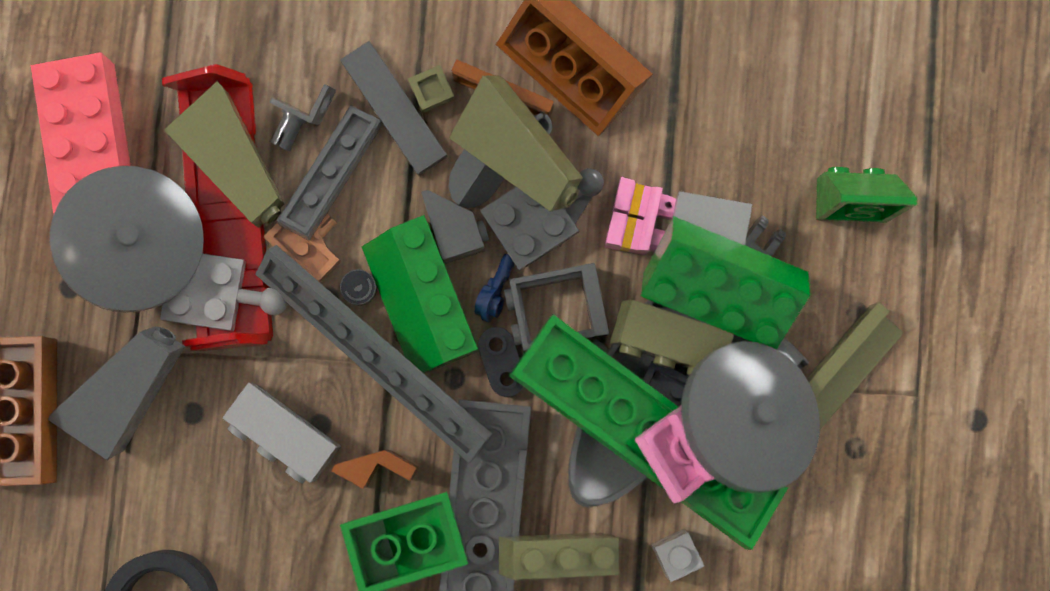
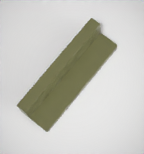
[806,302,903,430]

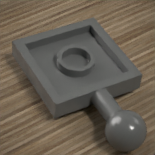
[480,168,604,271]

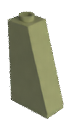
[449,75,583,212]
[164,82,284,228]

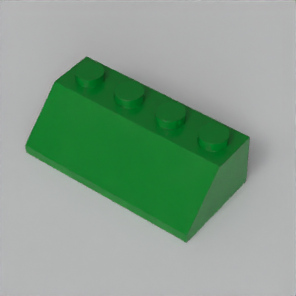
[362,215,479,374]

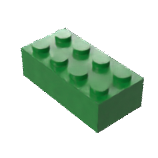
[641,216,811,350]

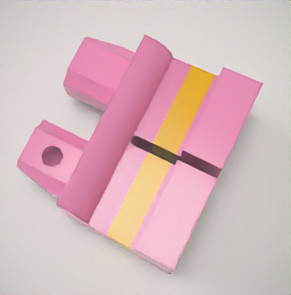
[604,177,676,255]

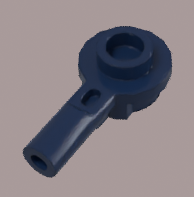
[474,254,515,323]

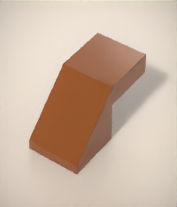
[331,449,419,489]

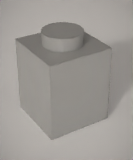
[651,529,704,582]

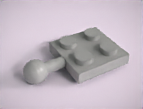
[160,254,288,331]

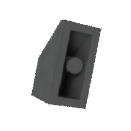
[421,190,489,264]

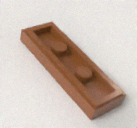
[451,59,554,118]

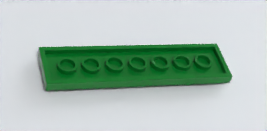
[509,314,788,550]

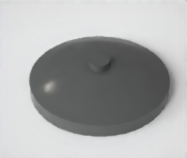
[50,166,203,313]
[681,342,820,493]

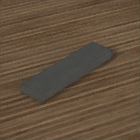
[340,41,448,176]
[277,105,382,241]

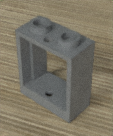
[504,263,609,353]

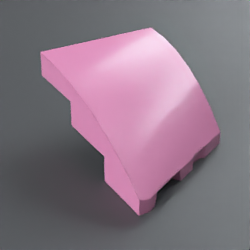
[635,406,714,503]

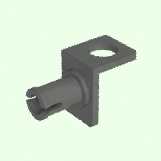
[270,84,336,151]

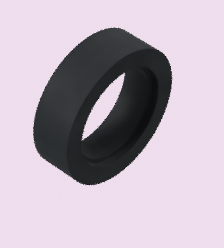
[105,550,218,591]

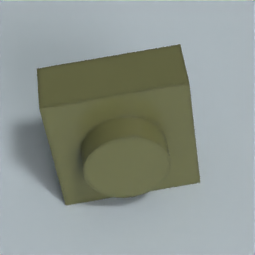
[408,65,455,113]

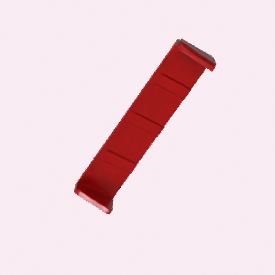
[162,64,273,351]

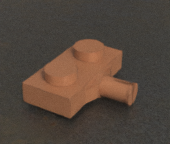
[264,214,341,283]

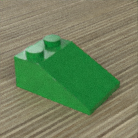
[816,167,917,223]
[340,492,469,591]

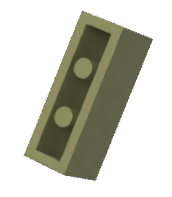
[610,299,734,375]
[499,533,619,580]

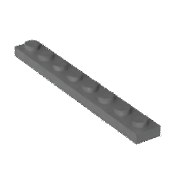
[255,245,493,463]

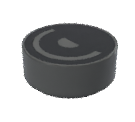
[340,269,377,306]

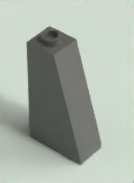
[48,326,185,460]

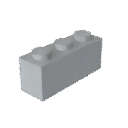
[223,382,341,484]

